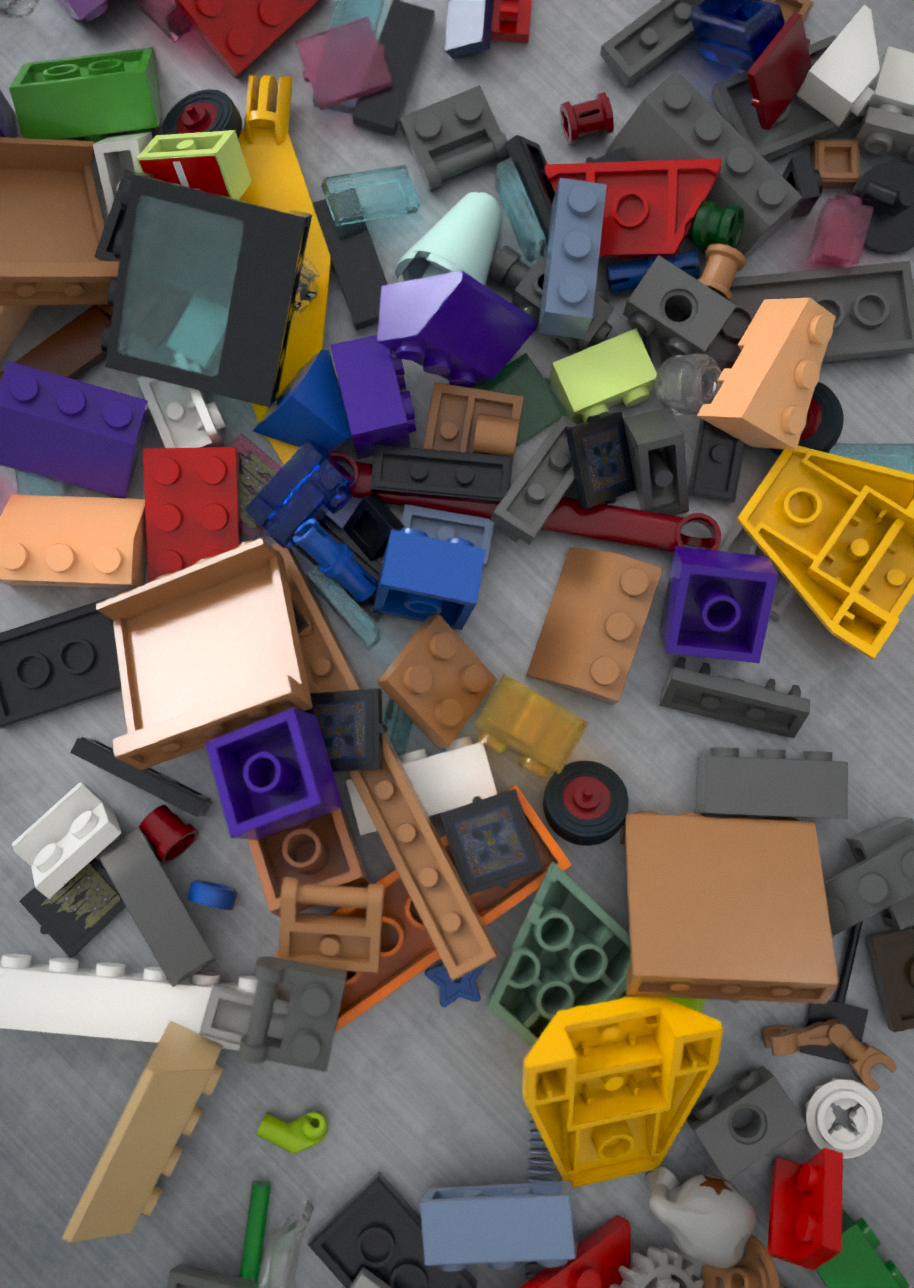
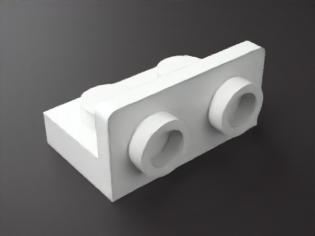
[12,782,122,899]

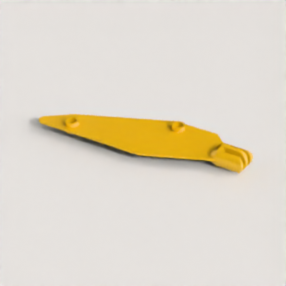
[238,75,331,481]

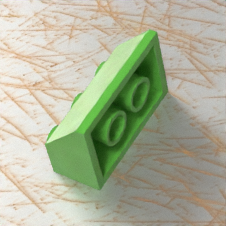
[9,47,162,142]

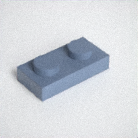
[401,504,494,567]

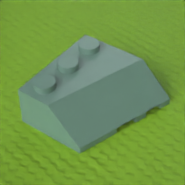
[485,861,631,1047]

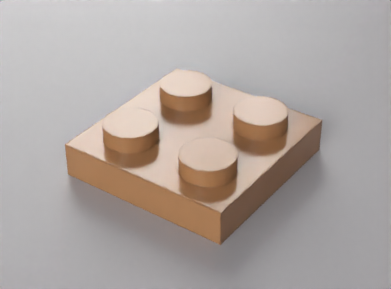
[377,614,497,748]

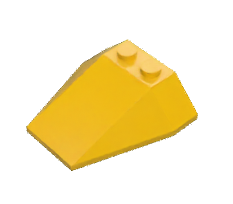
[737,446,914,660]
[522,996,723,1188]

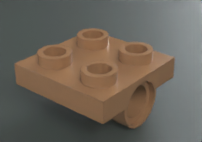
[423,382,524,466]

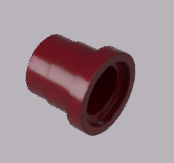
[139,805,199,864]

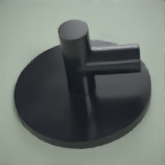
[847,161,914,254]

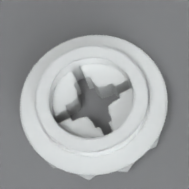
[805,1078,883,1159]

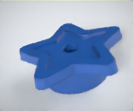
[425,963,486,1007]

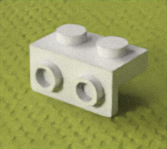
[137,350,226,448]

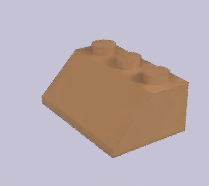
[526,547,663,705]

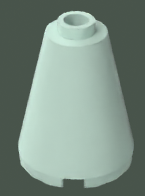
[395,192,503,285]

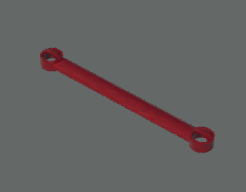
[313,451,721,552]

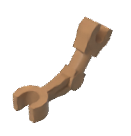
[762,1019,897,1091]

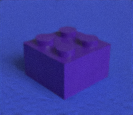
[330,334,417,460]
[659,546,778,663]
[205,708,343,840]

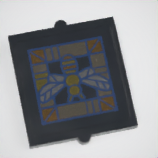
[565,412,637,509]
[305,688,387,772]
[439,789,543,895]

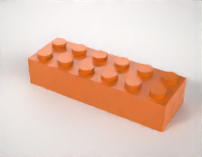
[276,785,572,1032]

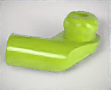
[256,1111,328,1154]

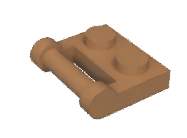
[279,877,385,973]

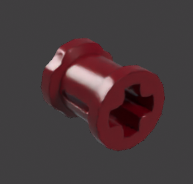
[560,92,614,144]

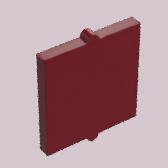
[747,13,812,130]

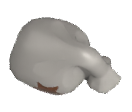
[645,1166,756,1269]

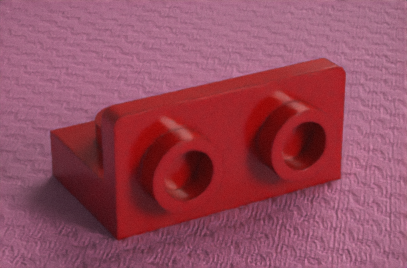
[767,1147,843,1271]

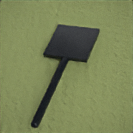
[800,921,869,1064]

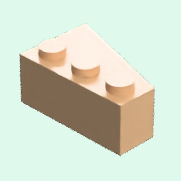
[697,298,836,450]

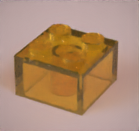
[473,674,588,778]

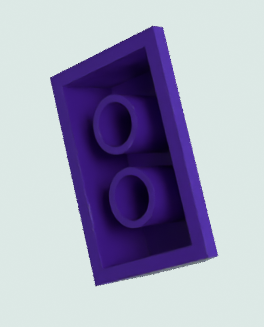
[377,270,536,388]
[0,360,150,498]

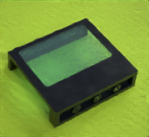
[101,172,312,407]

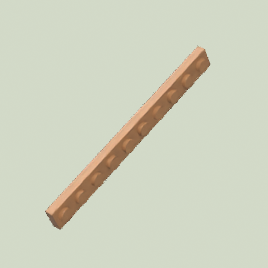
[270,538,500,981]

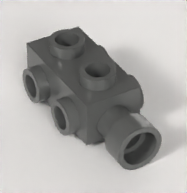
[488,245,614,353]

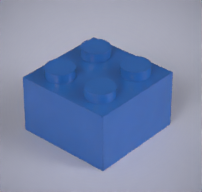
[372,528,486,630]

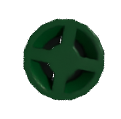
[693,201,745,249]

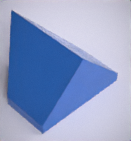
[252,350,352,455]

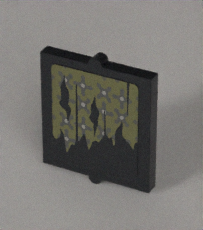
[19,858,126,958]

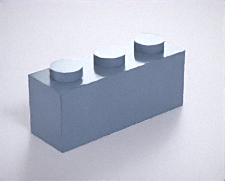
[538,178,607,339]
[420,1181,578,1272]

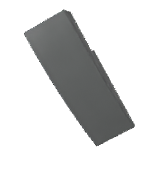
[98,828,215,987]

